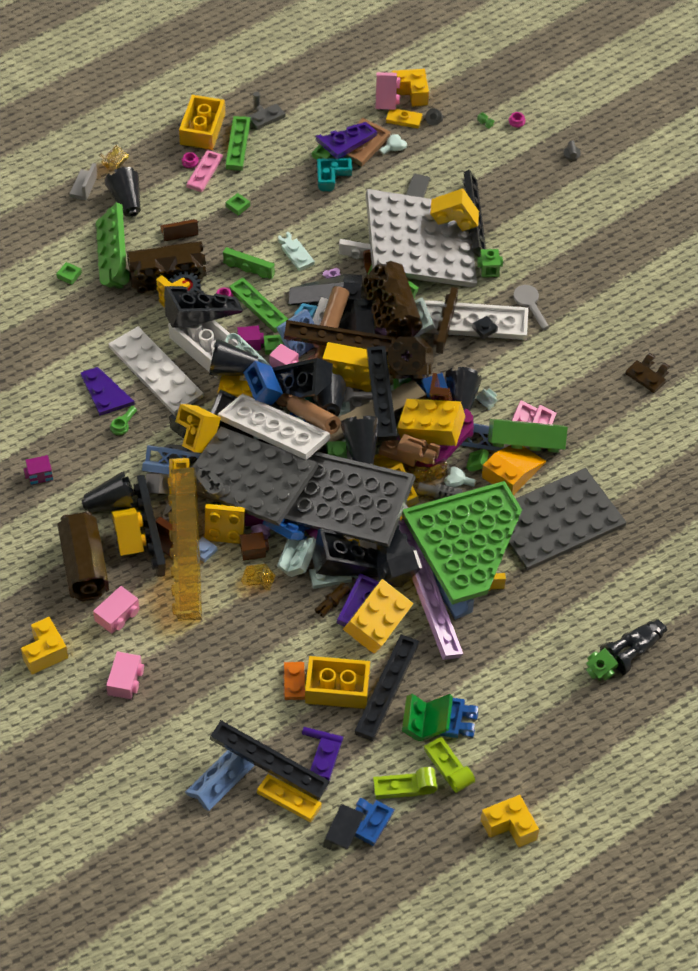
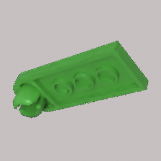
[96,202,130,288]

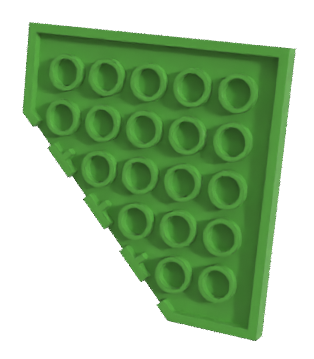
[401,481,522,605]

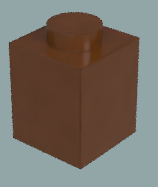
[240,532,269,561]

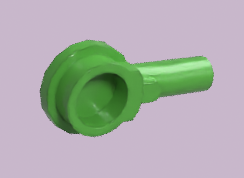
[110,406,137,435]

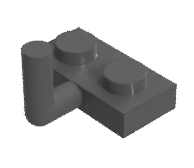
[248,92,286,130]

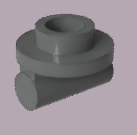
[425,108,444,125]
[563,141,581,160]

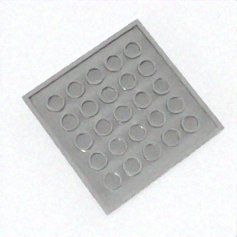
[365,189,477,287]

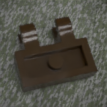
[625,353,670,393]

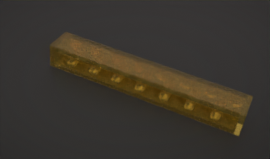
[168,467,202,621]

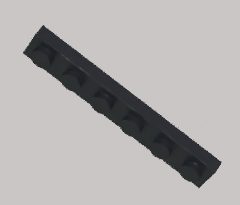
[463,169,486,257]
[366,346,397,442]
[133,475,166,577]
[354,634,419,742]
[210,720,330,801]

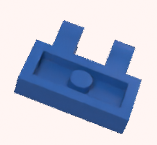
[263,519,310,540]
[438,698,478,738]
[355,798,394,846]

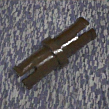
[314,582,350,618]

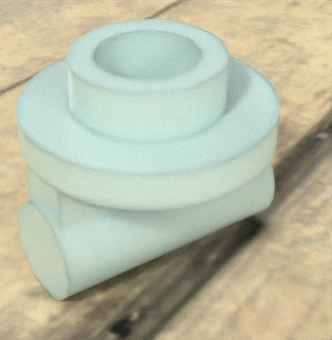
[476,388,498,410]

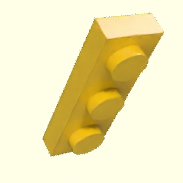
[257,774,322,823]

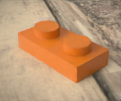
[284,662,305,700]

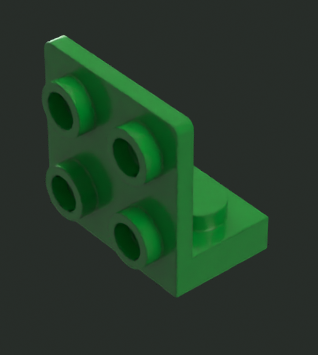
[402,694,453,741]

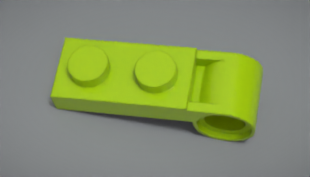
[424,736,475,793]
[373,767,437,799]

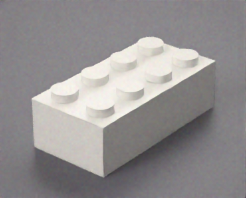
[168,320,238,379]

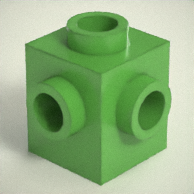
[477,249,503,277]
[586,648,618,681]

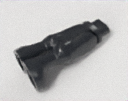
[600,619,667,675]

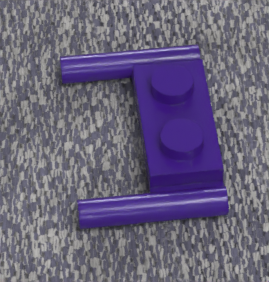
[302,727,344,790]

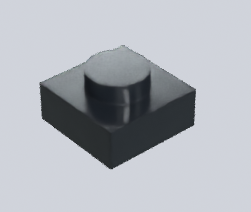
[472,316,498,339]

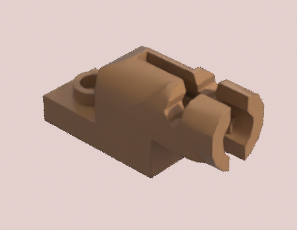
[379,434,440,467]

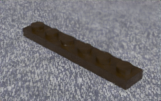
[284,320,396,356]

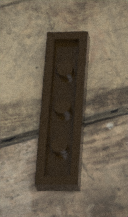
[433,287,458,354]

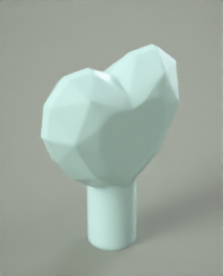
[379,134,407,155]
[444,467,477,487]

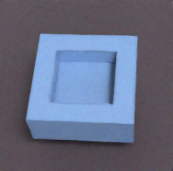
[190,537,218,563]

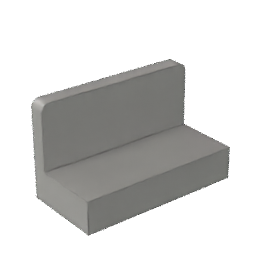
[70,163,98,201]

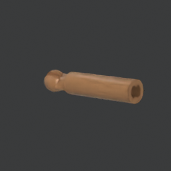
[308,286,350,360]
[275,393,341,434]

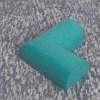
[317,158,352,192]

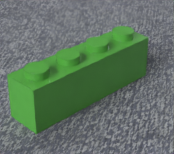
[487,419,568,452]

